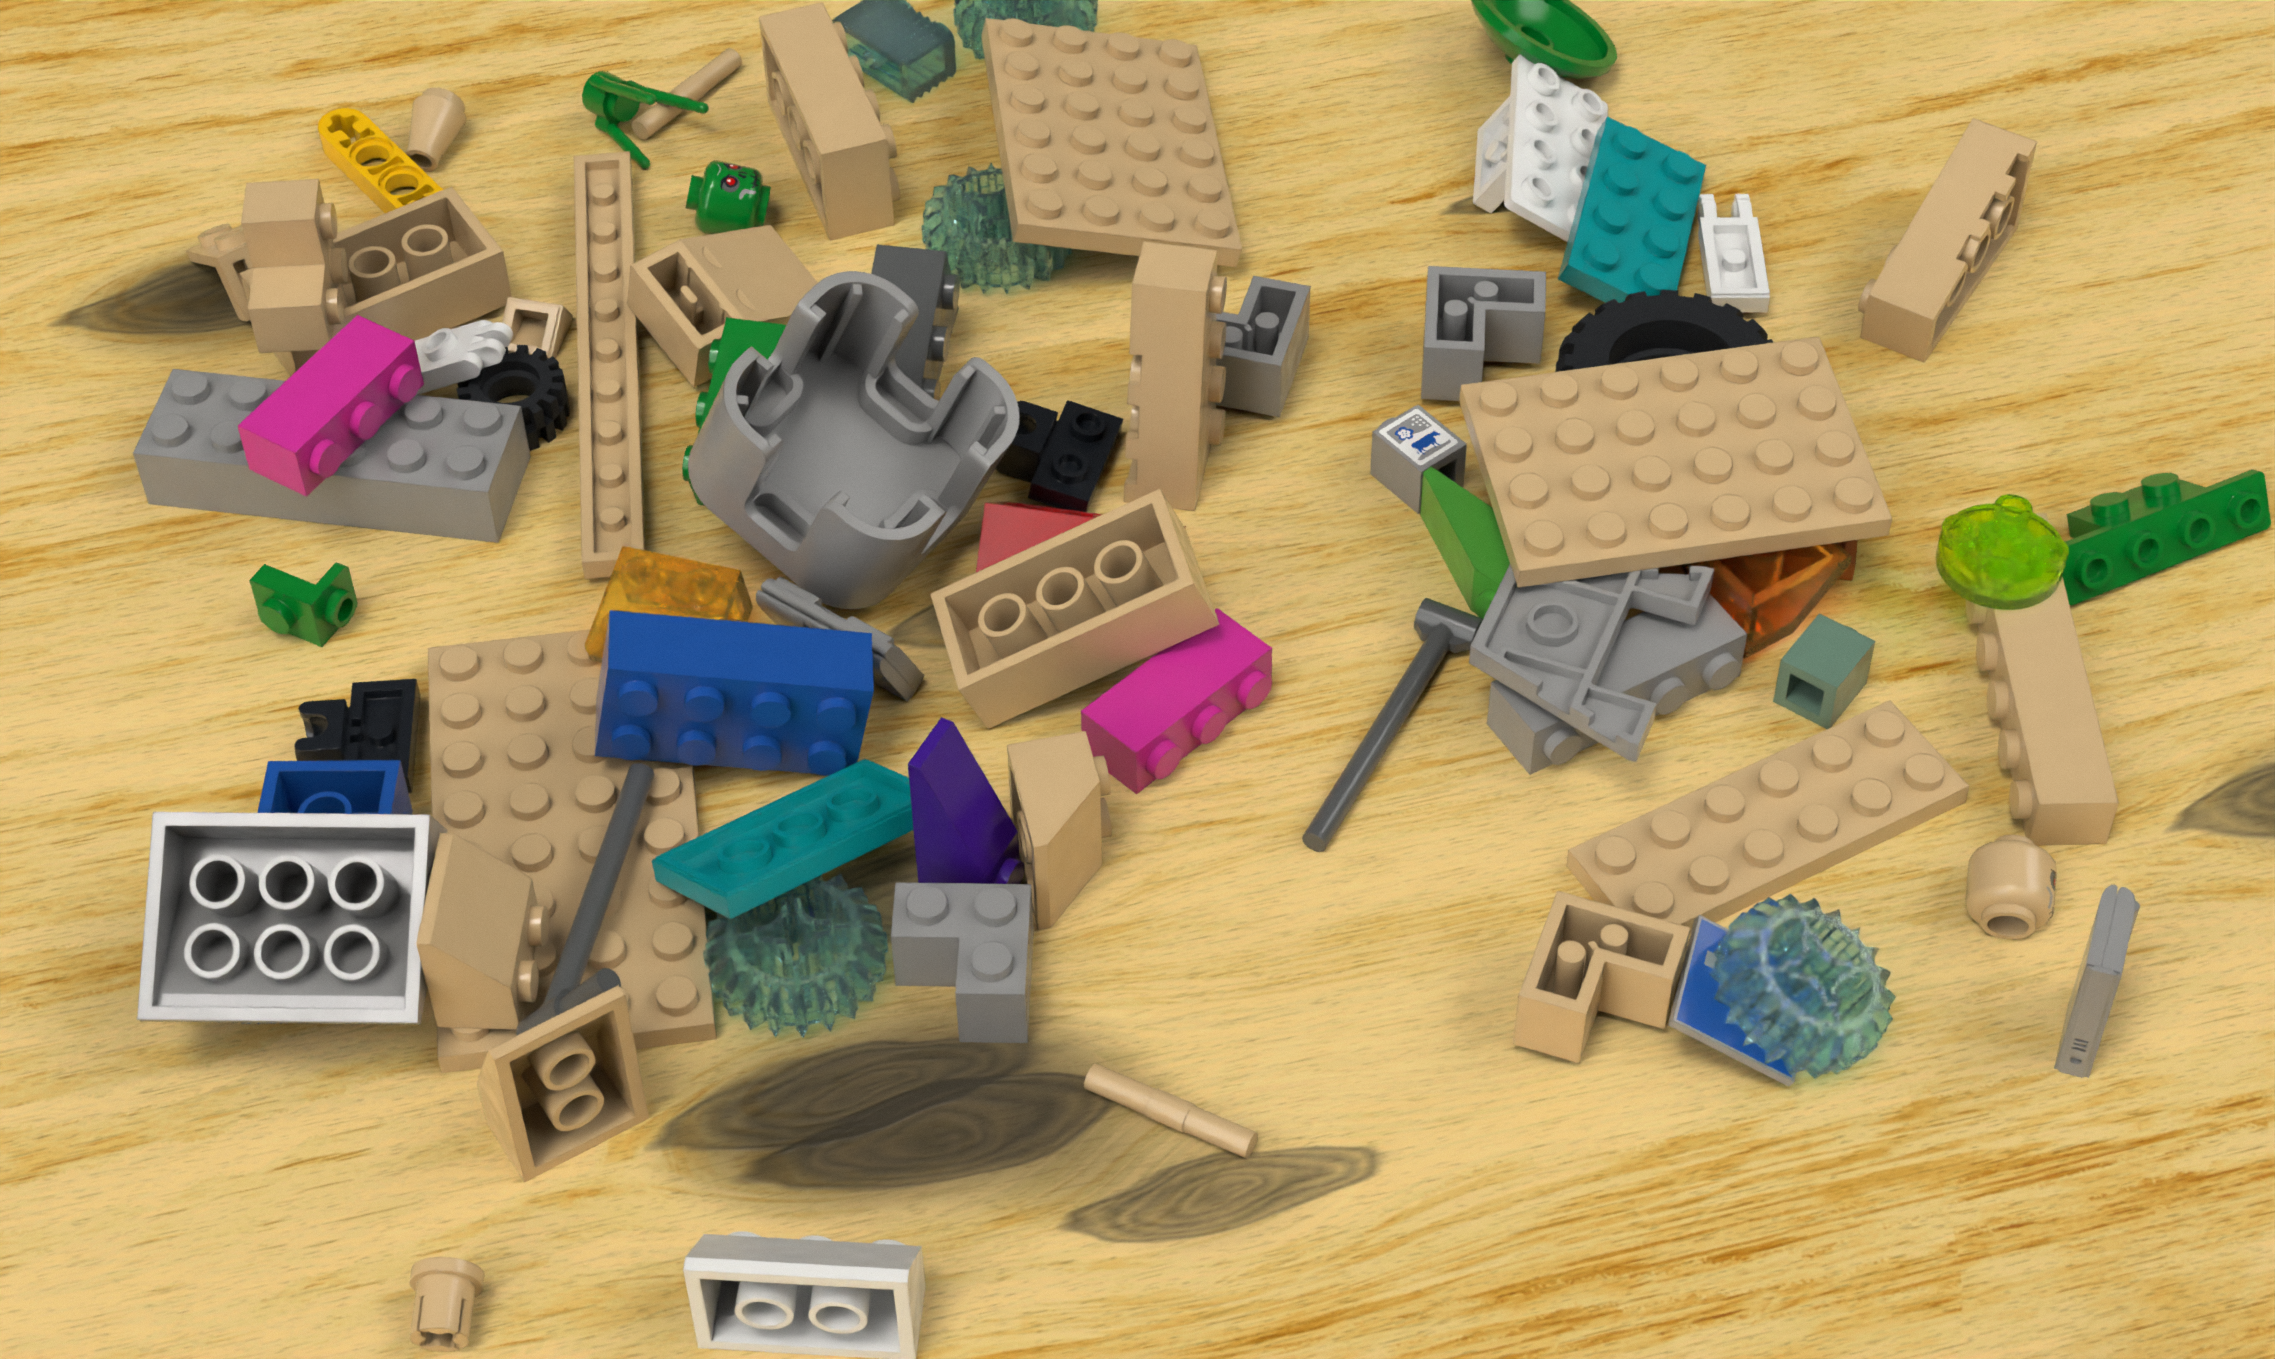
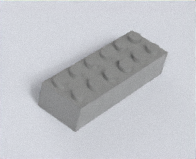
[133,369,531,543]

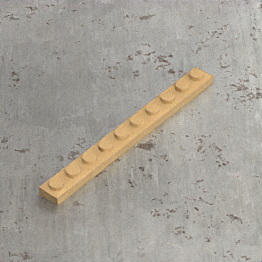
[574,151,647,579]

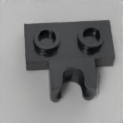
[996,400,1124,512]
[294,679,421,793]

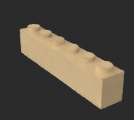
[1955,513,2119,846]

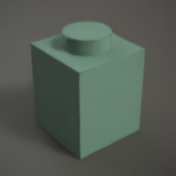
[1773,613,1875,729]

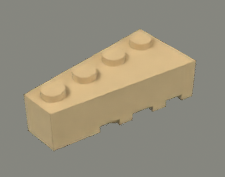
[1858,118,2037,363]
[1124,241,1227,511]

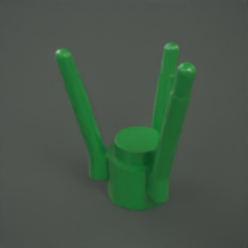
[582,71,709,169]

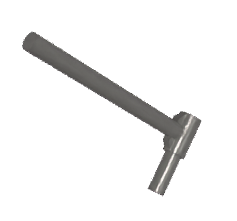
[1302,598,1483,852]
[516,763,655,1035]

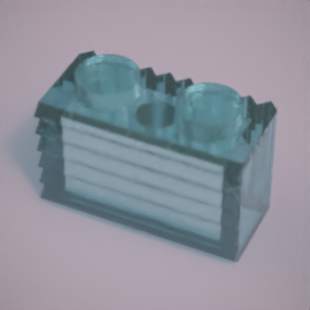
[832,0,956,103]

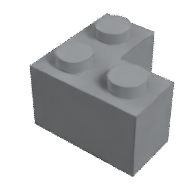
[1421,266,1546,401]
[1216,276,1311,417]
[891,882,1034,1043]

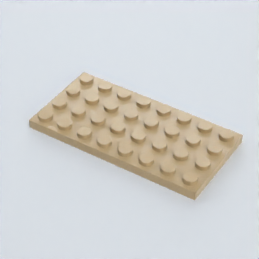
[428,628,717,1073]

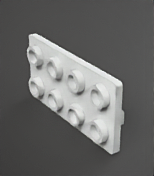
[1473,55,1608,242]

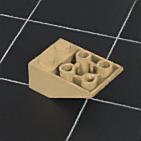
[627,225,818,388]

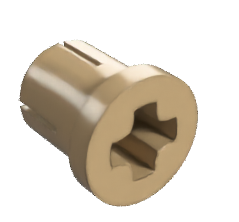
[409,1257,485,1352]

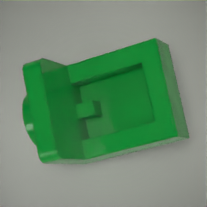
[249,562,358,647]

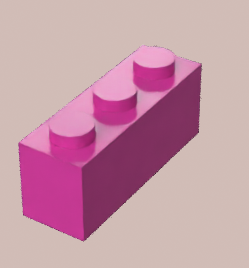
[237,315,424,497]
[1081,608,1272,794]

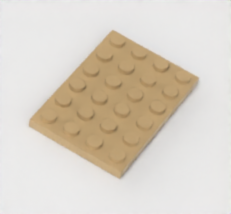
[981,18,1242,267]
[1459,336,1892,588]

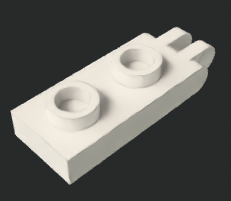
[415,320,513,395]

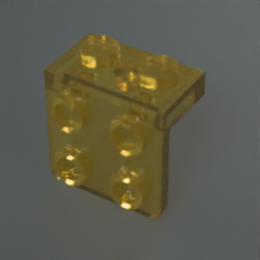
[585,546,753,663]

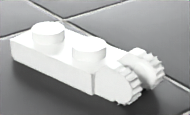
[1697,194,1770,313]

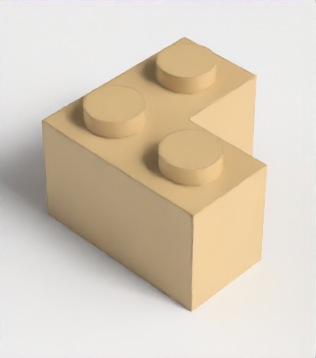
[241,179,348,353]
[1513,891,1690,1063]

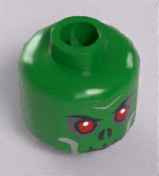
[685,160,771,234]

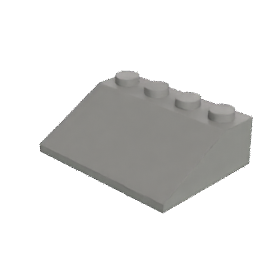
[137,812,447,1025]

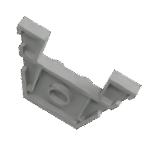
[1469,565,1714,762]

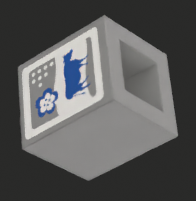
[1370,404,1467,514]

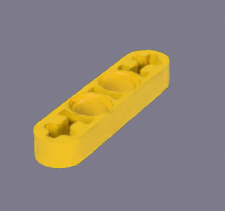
[318,108,443,213]

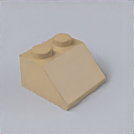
[1007,731,1112,930]
[416,833,549,1029]

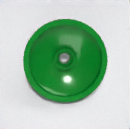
[1471,0,1617,79]

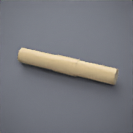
[632,48,742,140]
[1084,1063,1258,1159]

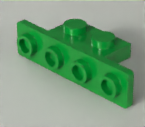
[2055,469,2271,605]

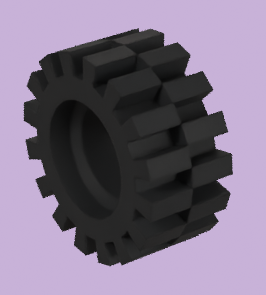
[456,345,570,451]

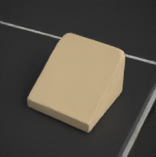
[502,297,573,359]

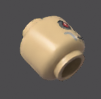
[1965,835,2057,939]

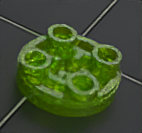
[1935,494,2069,610]

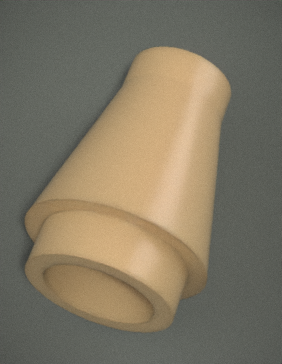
[406,88,466,172]

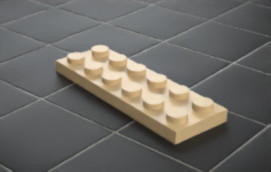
[1566,700,1969,935]

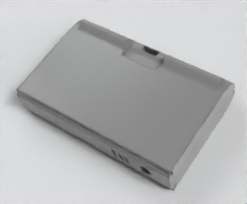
[756,577,925,702]
[2054,885,2140,1078]

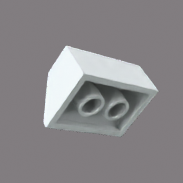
[683,1231,926,1359]

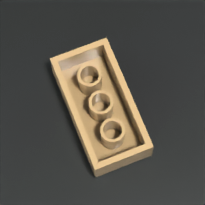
[759,2,900,241]
[240,186,512,376]
[930,489,1220,729]

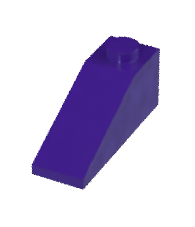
[908,717,1025,884]

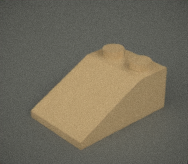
[477,985,649,1183]

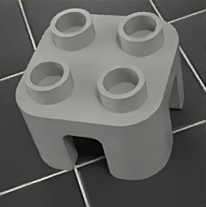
[688,271,1020,609]

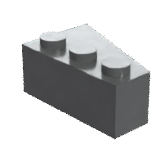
[871,244,960,401]

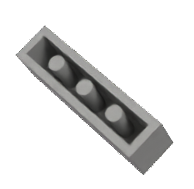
[1487,593,1747,775]

